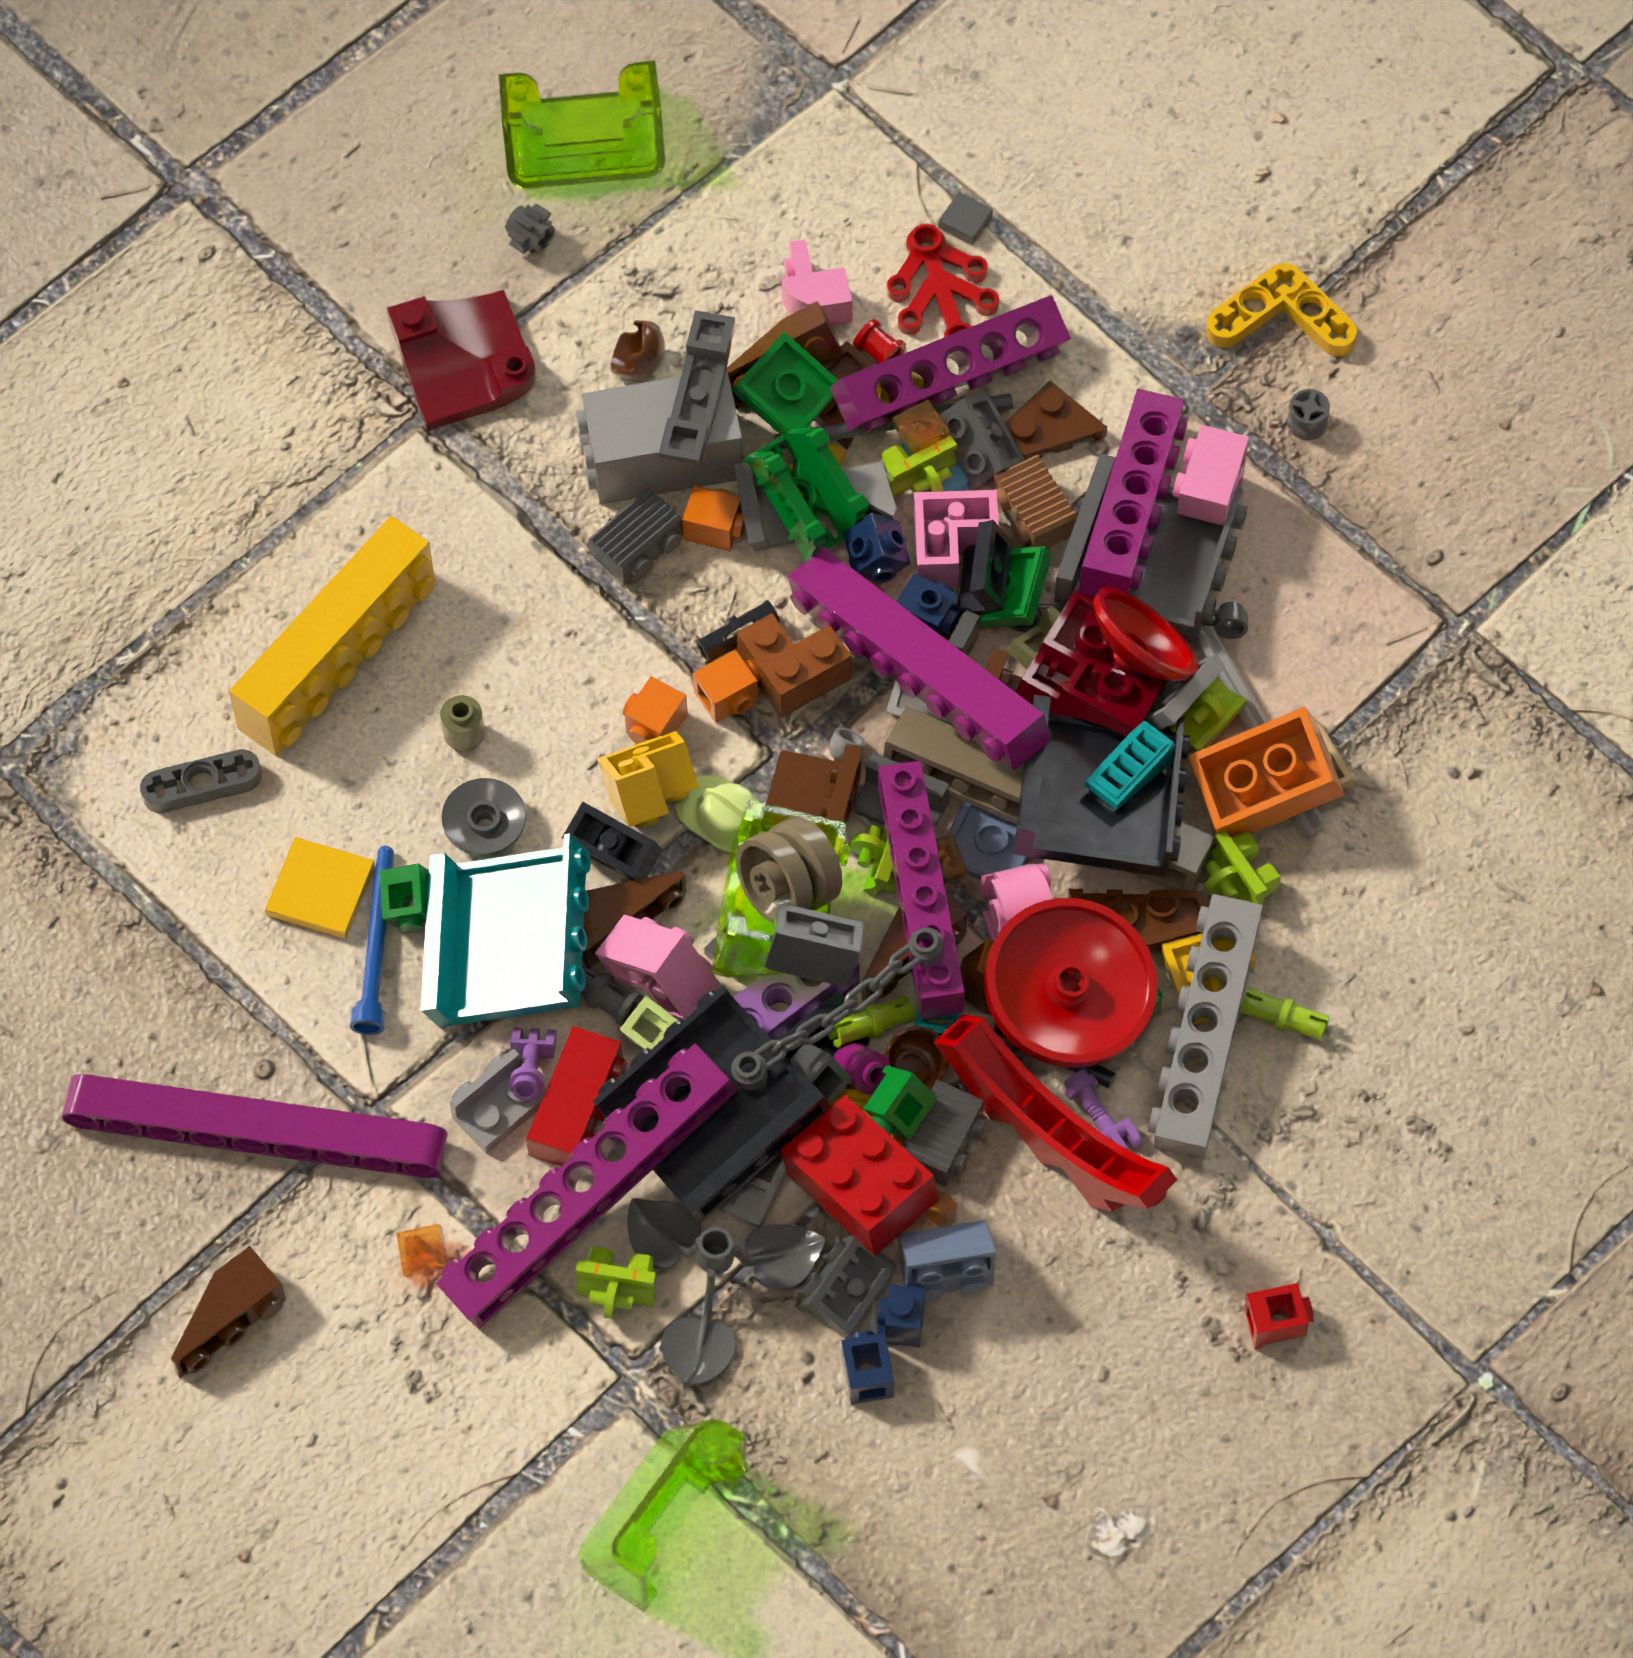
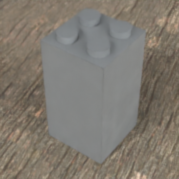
[576,370,743,504]

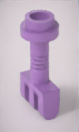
[509,1027,557,1101]
[1064,1069,1144,1150]

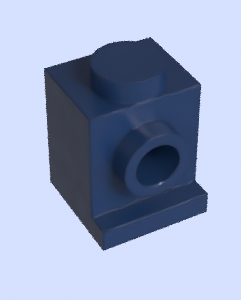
[877,1284,925,1348]
[841,1331,894,1405]

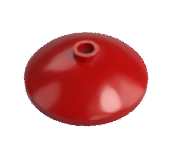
[1093,587,1198,681]

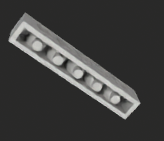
[1148,894,1263,1159]

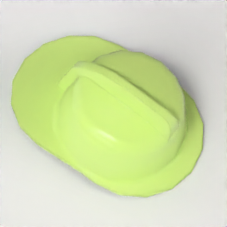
[675,775,768,854]

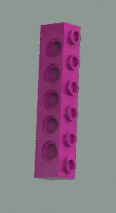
[830,295,1071,433]
[1078,388,1189,597]
[878,760,964,1019]

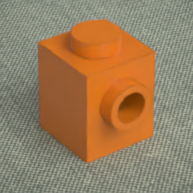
[682,485,746,552]
[693,649,760,723]
[623,676,688,744]

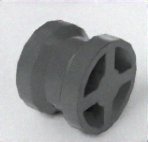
[1287,389,1330,440]

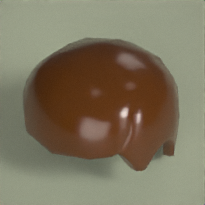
[611,320,665,381]
[884,1025,949,1090]

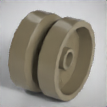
[736,816,843,924]

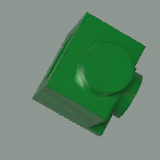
[379,863,429,933]
[863,1065,938,1140]

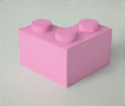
[1172,424,1249,526]
[914,490,999,588]
[595,914,722,1020]

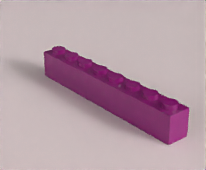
[787,547,1051,771]

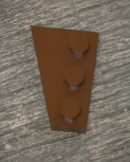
[1068,888,1209,952]

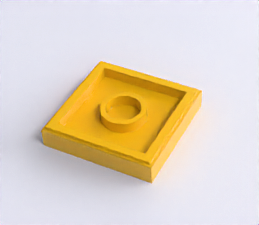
[265,837,375,939]

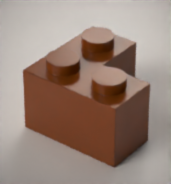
[737,613,852,718]

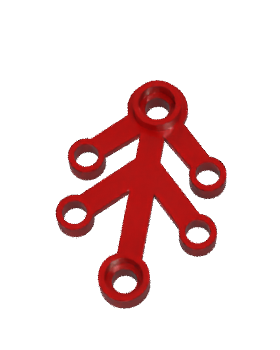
[887,223,999,337]

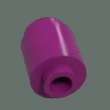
[833,1043,891,1095]

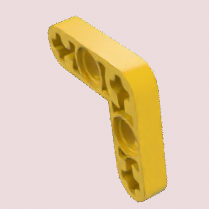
[1206,263,1357,357]

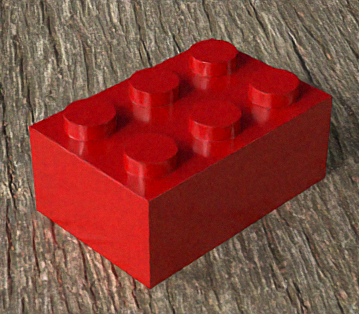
[781,1095,939,1256]

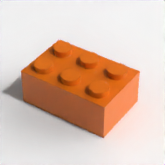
[1188,706,1345,837]

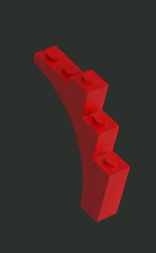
[934,1014,1178,1212]

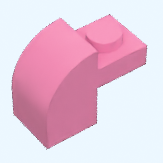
[781,239,852,326]

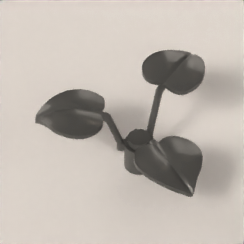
[627,1198,825,1386]

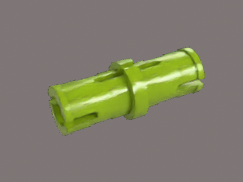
[1240,987,1330,1041]
[828,995,915,1047]

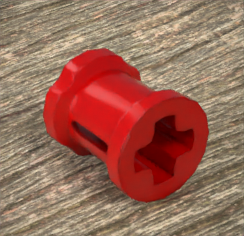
[853,319,906,364]

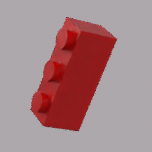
[526,1026,627,1166]

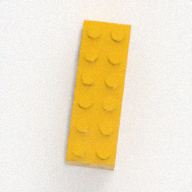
[229,516,435,756]

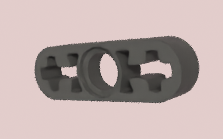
[140,749,262,813]

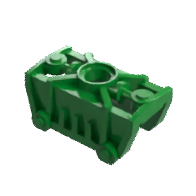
[742,427,869,563]

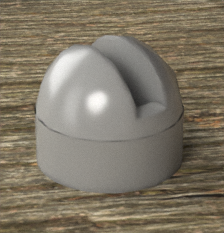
[829,727,866,759]

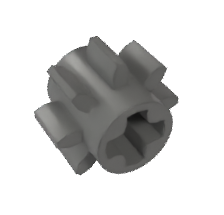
[505,203,555,254]

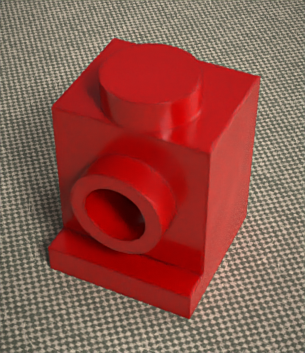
[1244,1283,1314,1350]

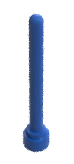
[349,845,394,1035]

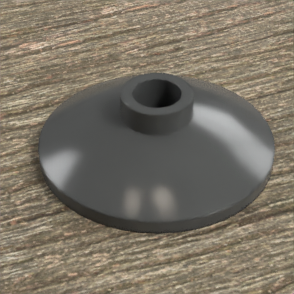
[441,778,526,856]

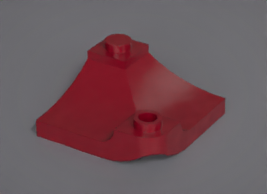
[387,290,536,431]
[1015,589,1168,737]

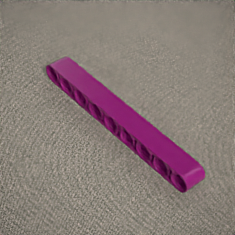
[61,1074,448,1179]

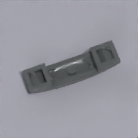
[659,310,736,464]

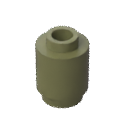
[440,695,485,752]

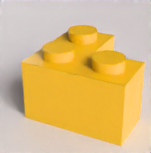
[597,731,699,828]

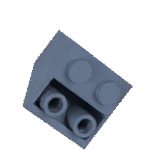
[898,1220,996,1301]

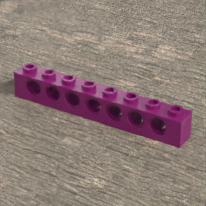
[435,1043,738,1330]

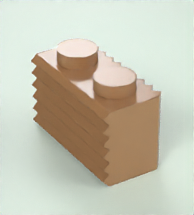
[994,455,1077,548]

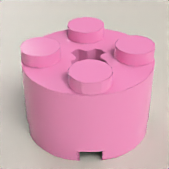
[980,862,1053,941]

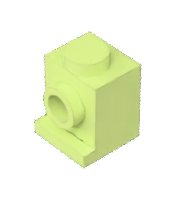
[619,996,677,1050]

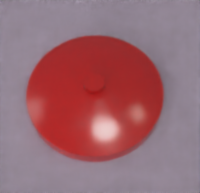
[984,898,1157,1068]

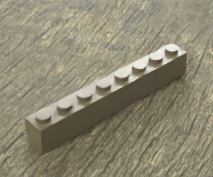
[883,706,1215,891]

